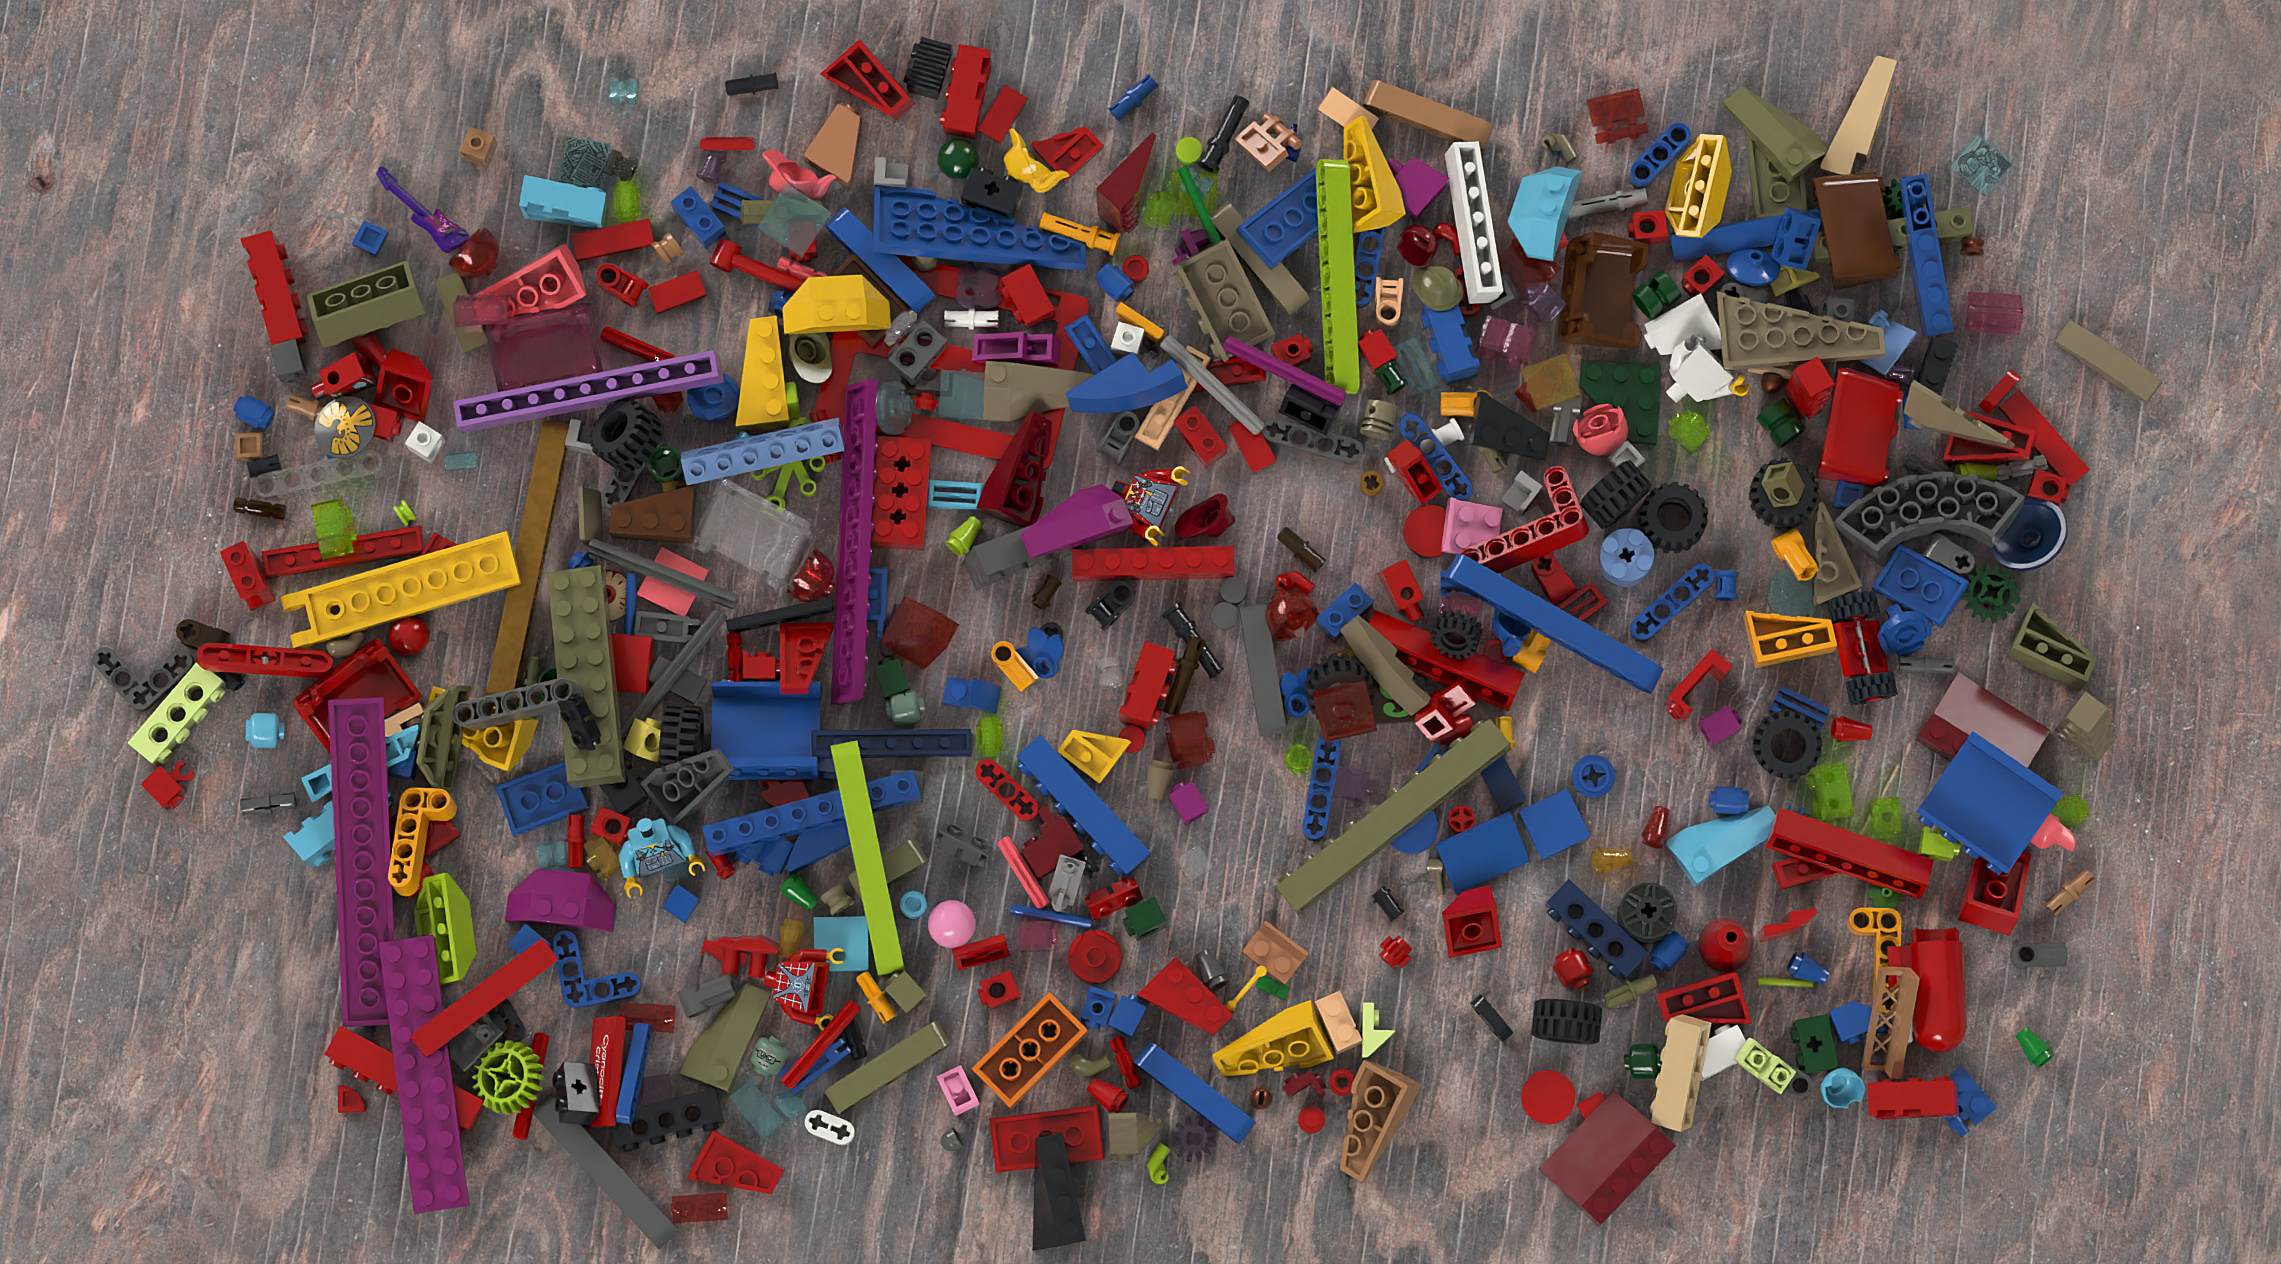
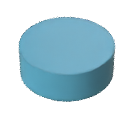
[900,891,927,919]

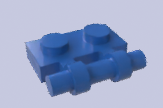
[1944,1066,1997,1137]

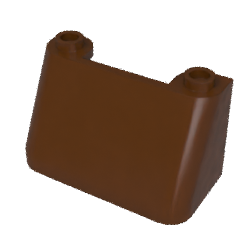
[1812,172,1902,290]
[1558,231,1649,350]

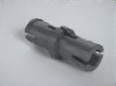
[1899,655,1955,677]
[240,792,297,816]

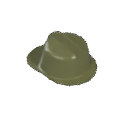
[1411,265,1463,311]
[788,332,832,384]

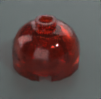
[447,226,499,279]
[785,548,836,602]
[1265,590,1320,642]

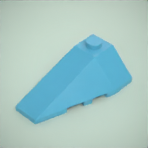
[1664,806,1775,888]

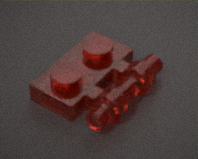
[1586,88,1649,145]

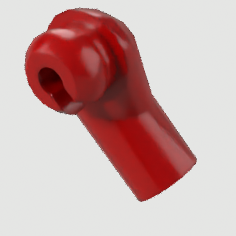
[1433,222,1461,256]

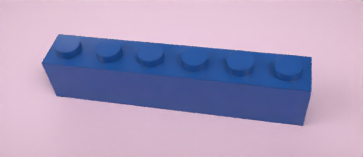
[1016,734,1151,877]

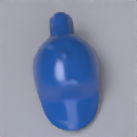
[1492,609,1531,657]

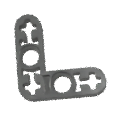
[92,647,195,712]

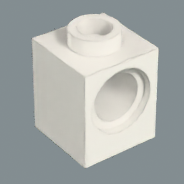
[1111,322,1145,358]
[405,421,446,464]

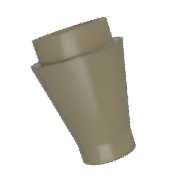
[1147,759,1174,800]

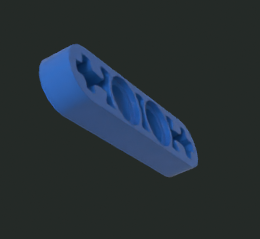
[1354,227,1386,308]
[1399,412,1473,501]
[1629,563,1714,642]
[1302,736,1340,841]
[616,1022,652,1124]

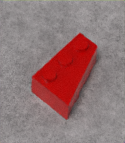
[1137,957,1233,1037]
[1654,970,1752,1024]
[1867,1076,1959,1120]

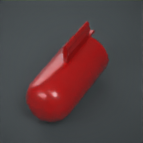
[1887,927,1967,1053]

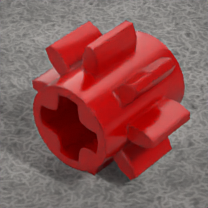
[1379,935,1412,969]

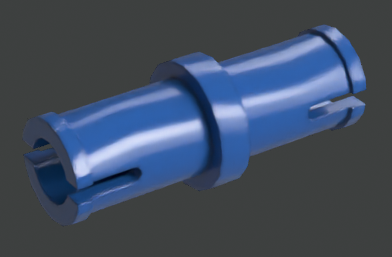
[1108,74,1159,121]

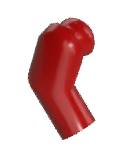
[1274,571,1316,596]

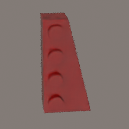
[241,230,308,345]

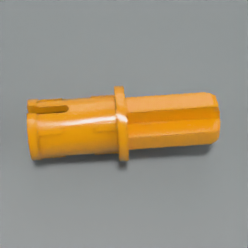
[856,971,898,1024]

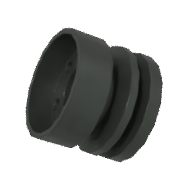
[1617,883,1677,944]

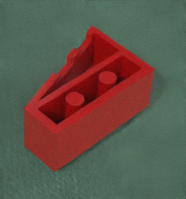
[820,39,915,120]
[940,44,992,139]
[1943,410,2037,464]
[1119,641,1178,731]

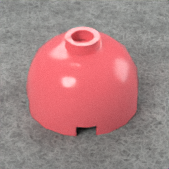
[1573,404,1629,456]

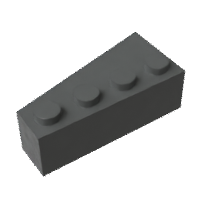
[964,525,1078,590]

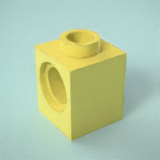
[623,717,661,762]

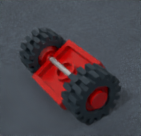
[1827,591,1898,705]

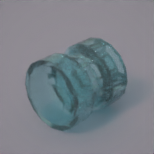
[609,77,639,105]
[1178,168,1215,201]
[537,839,568,869]

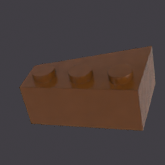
[609,485,697,544]

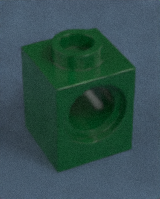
[873,657,910,701]

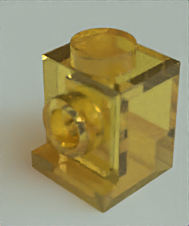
[583,837,621,882]

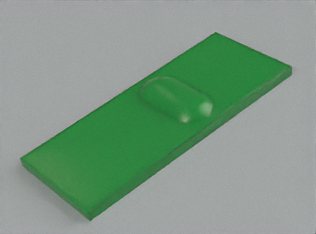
[1255,976,1290,1000]

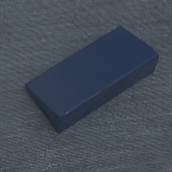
[1480,755,1526,813]

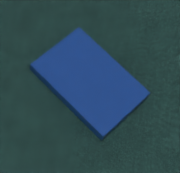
[1872,543,1970,629]
[495,760,590,837]
[1435,812,1530,894]

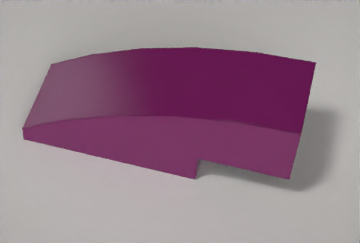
[972,332,1060,366]

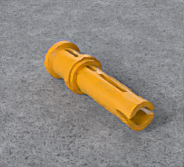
[1039,212,1121,256]

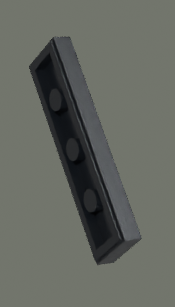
[725,597,834,633]

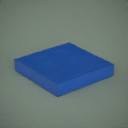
[1518,788,1591,861]

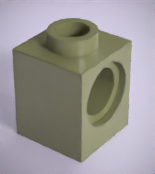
[1761,462,1805,507]
[885,971,928,1016]

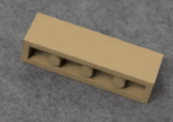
[1650,1014,1711,1132]

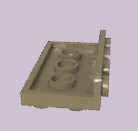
[1173,238,1275,362]

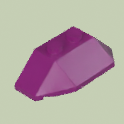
[505,869,616,932]

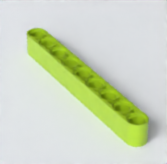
[1316,159,1360,394]
[831,740,905,976]

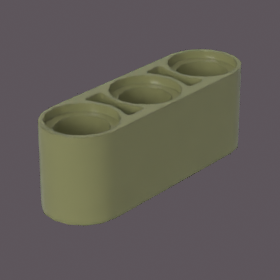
[847,838,929,901]

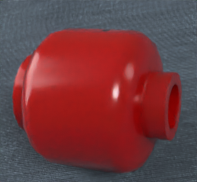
[1553,948,1594,990]

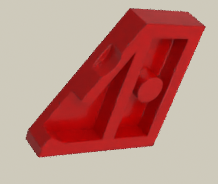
[1030,126,1104,183]

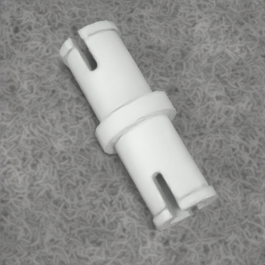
[944,308,999,330]

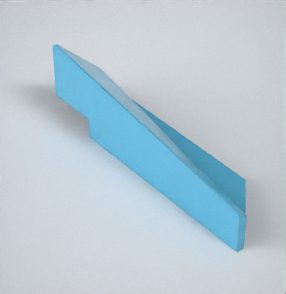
[301,723,422,803]

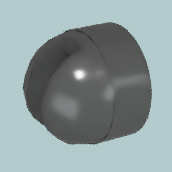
[941,1128,964,1151]

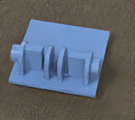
[1856,309,1918,375]

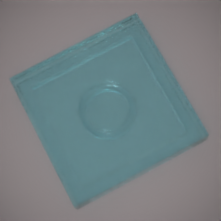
[757,183,831,258]

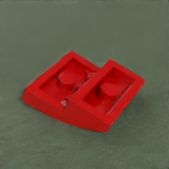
[611,633,653,693]
[1758,908,1817,943]

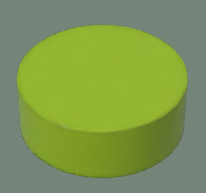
[1176,137,1202,165]

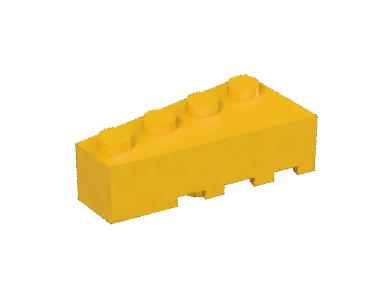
[736,316,791,433]

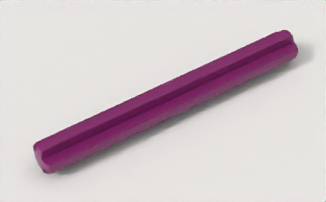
[1223,336,1346,406]

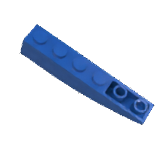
[1900,173,1954,337]

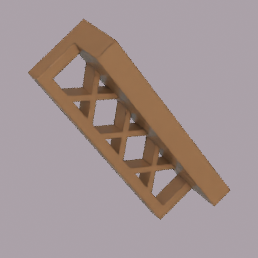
[1861,967,1920,1079]

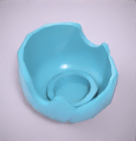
[1820,1068,1866,1109]

